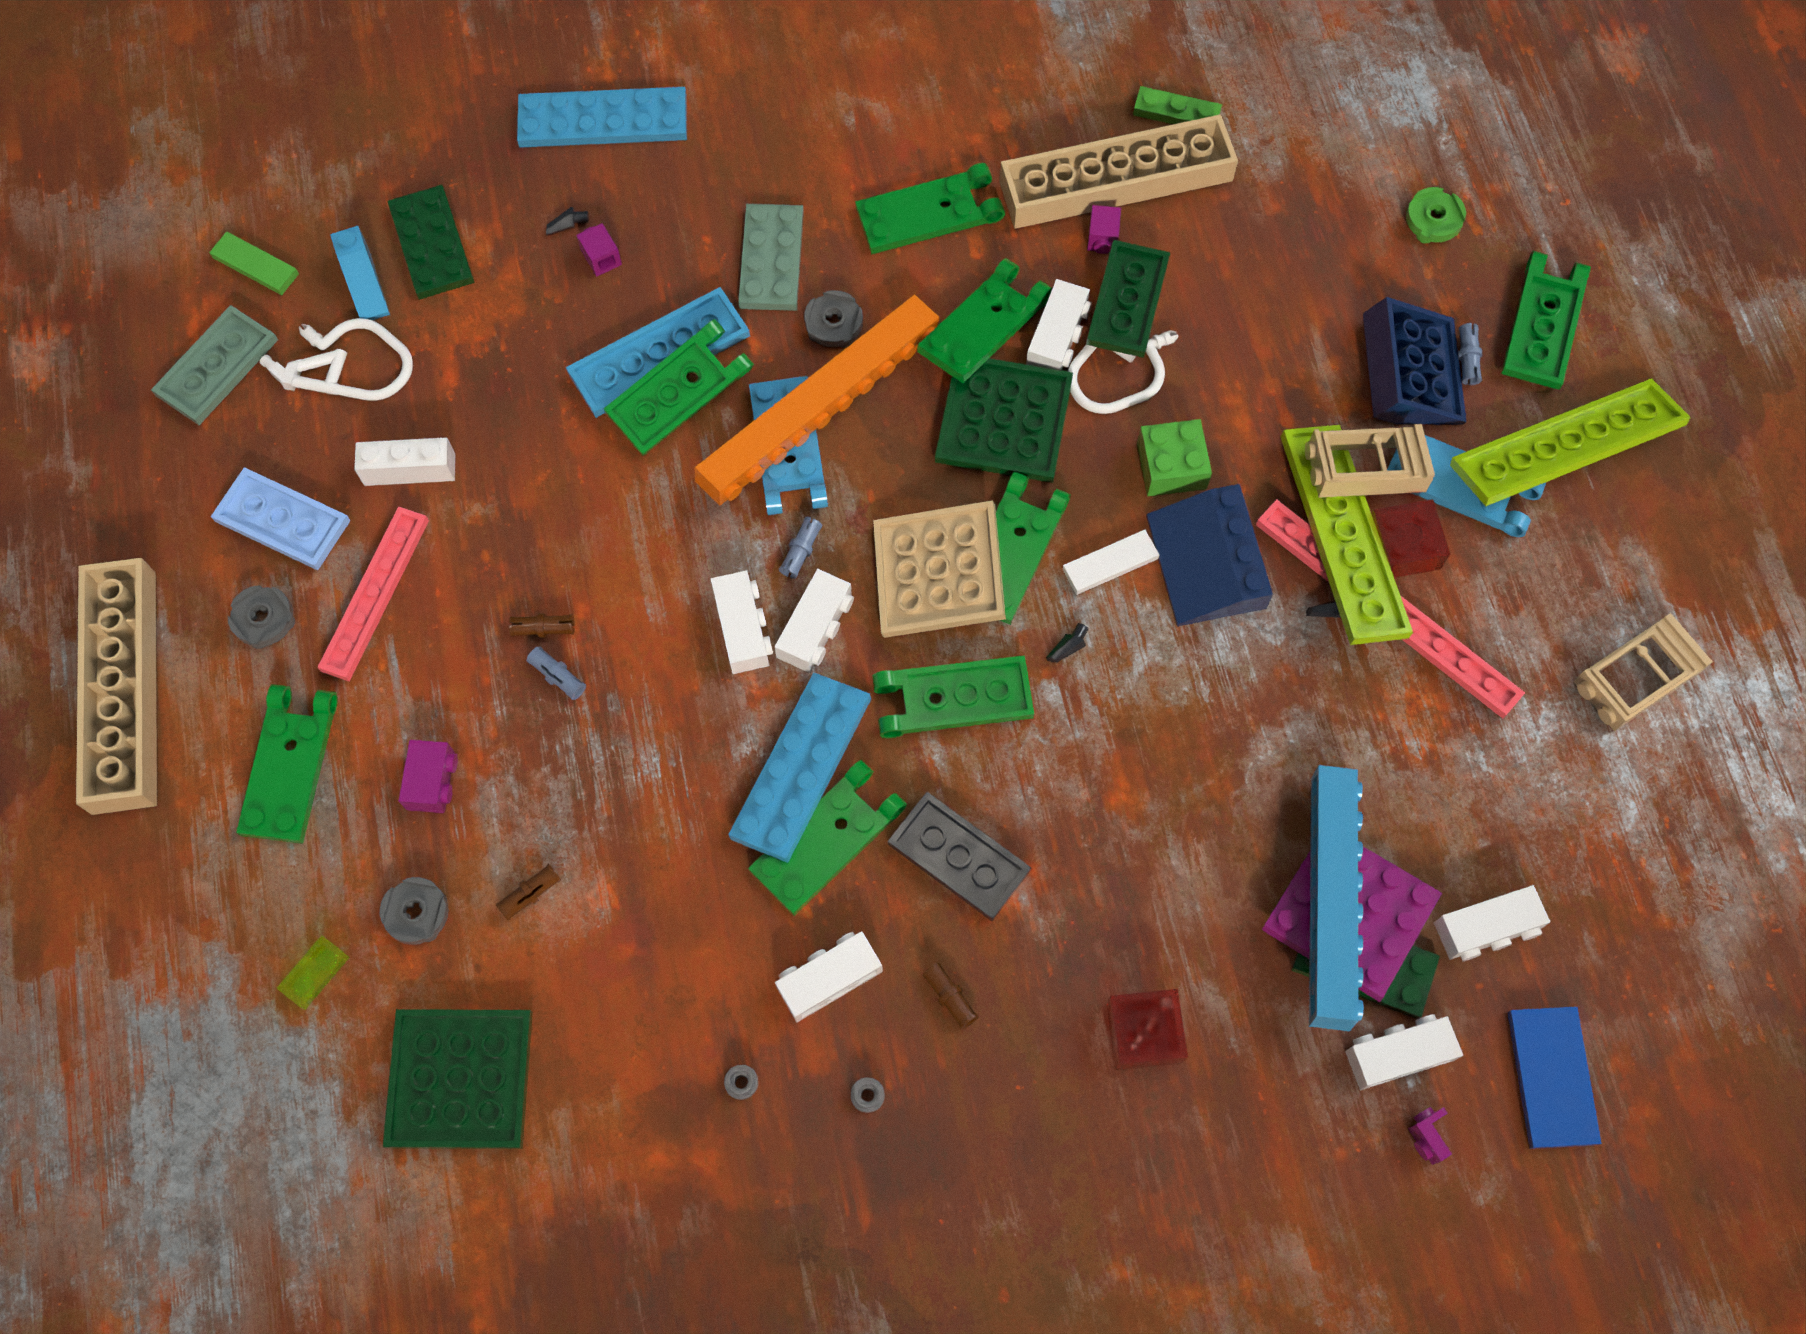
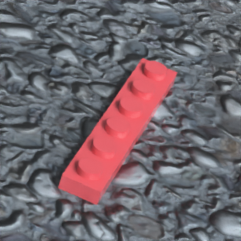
[318,506,429,682]

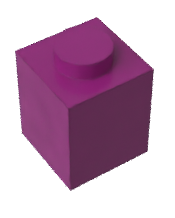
[1087,205,1121,254]
[576,223,622,277]

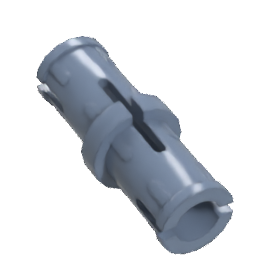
[1458,323,1483,385]
[779,517,822,579]
[526,646,586,700]

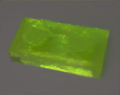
[277,935,350,1010]

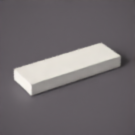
[1063,530,1159,595]

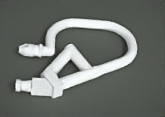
[260,318,413,401]
[1068,330,1178,414]

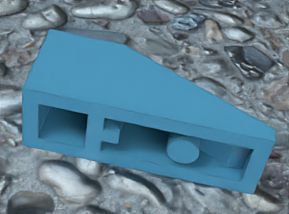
[330,226,390,320]

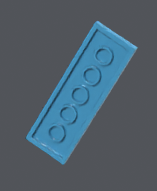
[517,87,687,147]
[566,287,750,418]
[728,672,871,863]

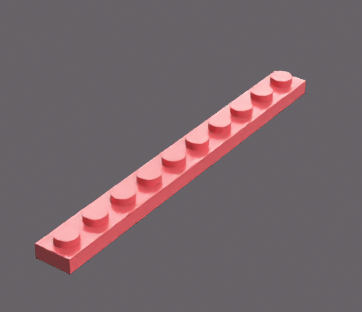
[1256,500,1525,719]

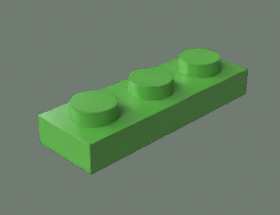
[1133,86,1222,124]

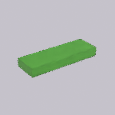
[209,232,299,295]

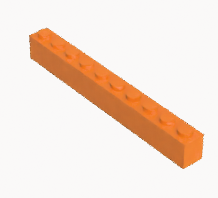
[695,294,939,506]

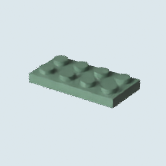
[739,204,804,311]
[151,305,278,425]

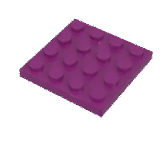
[1262,846,1442,1002]

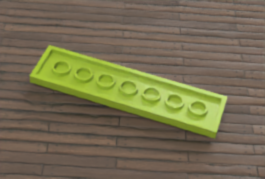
[1450,378,1690,506]
[1280,425,1413,645]

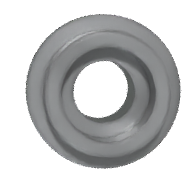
[724,1065,758,1100]
[851,1078,885,1113]

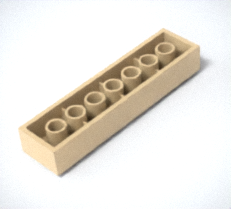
[999,114,1238,229]
[76,558,157,815]

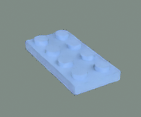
[211,467,350,570]

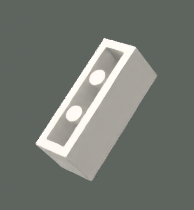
[1026,279,1092,371]
[355,438,455,486]
[775,568,854,673]
[711,570,773,674]
[1434,885,1550,961]
[775,931,883,1023]
[1345,1014,1463,1090]

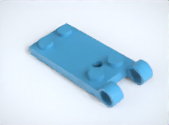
[749,376,828,515]
[1387,435,1546,537]

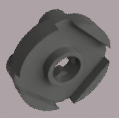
[804,290,863,348]
[228,585,295,649]
[380,877,449,945]

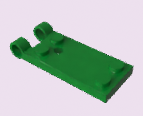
[855,163,1005,255]
[1501,250,1591,390]
[917,258,1053,383]
[604,319,754,456]
[996,471,1071,625]
[872,655,1035,738]
[236,684,338,844]
[748,760,908,916]

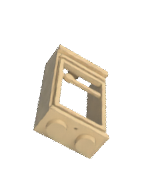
[1305,424,1435,497]
[1574,613,1713,731]

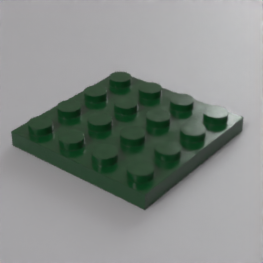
[935,358,1073,483]
[383,1009,533,1149]

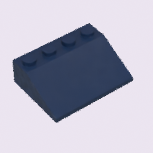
[1363,297,1467,425]
[1146,484,1273,627]

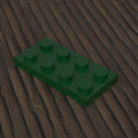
[387,185,475,300]
[1086,240,1171,358]
[1291,946,1440,1019]

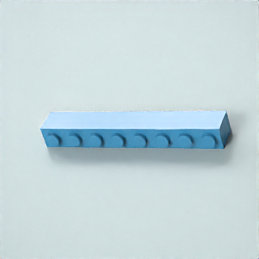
[1309,765,1364,1031]

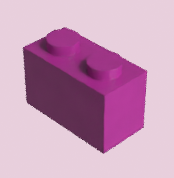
[398,740,458,813]

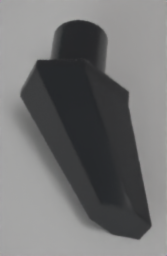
[546,207,589,236]
[1306,600,1341,618]
[1046,623,1088,662]

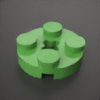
[1406,187,1466,244]

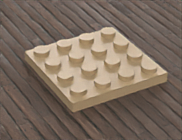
[873,500,1006,638]

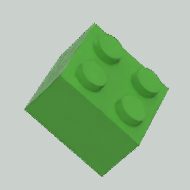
[1137,419,1212,496]

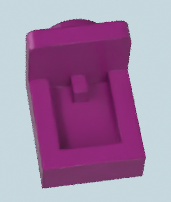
[1408,1107,1452,1165]

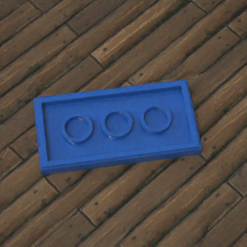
[1507,1007,1602,1149]

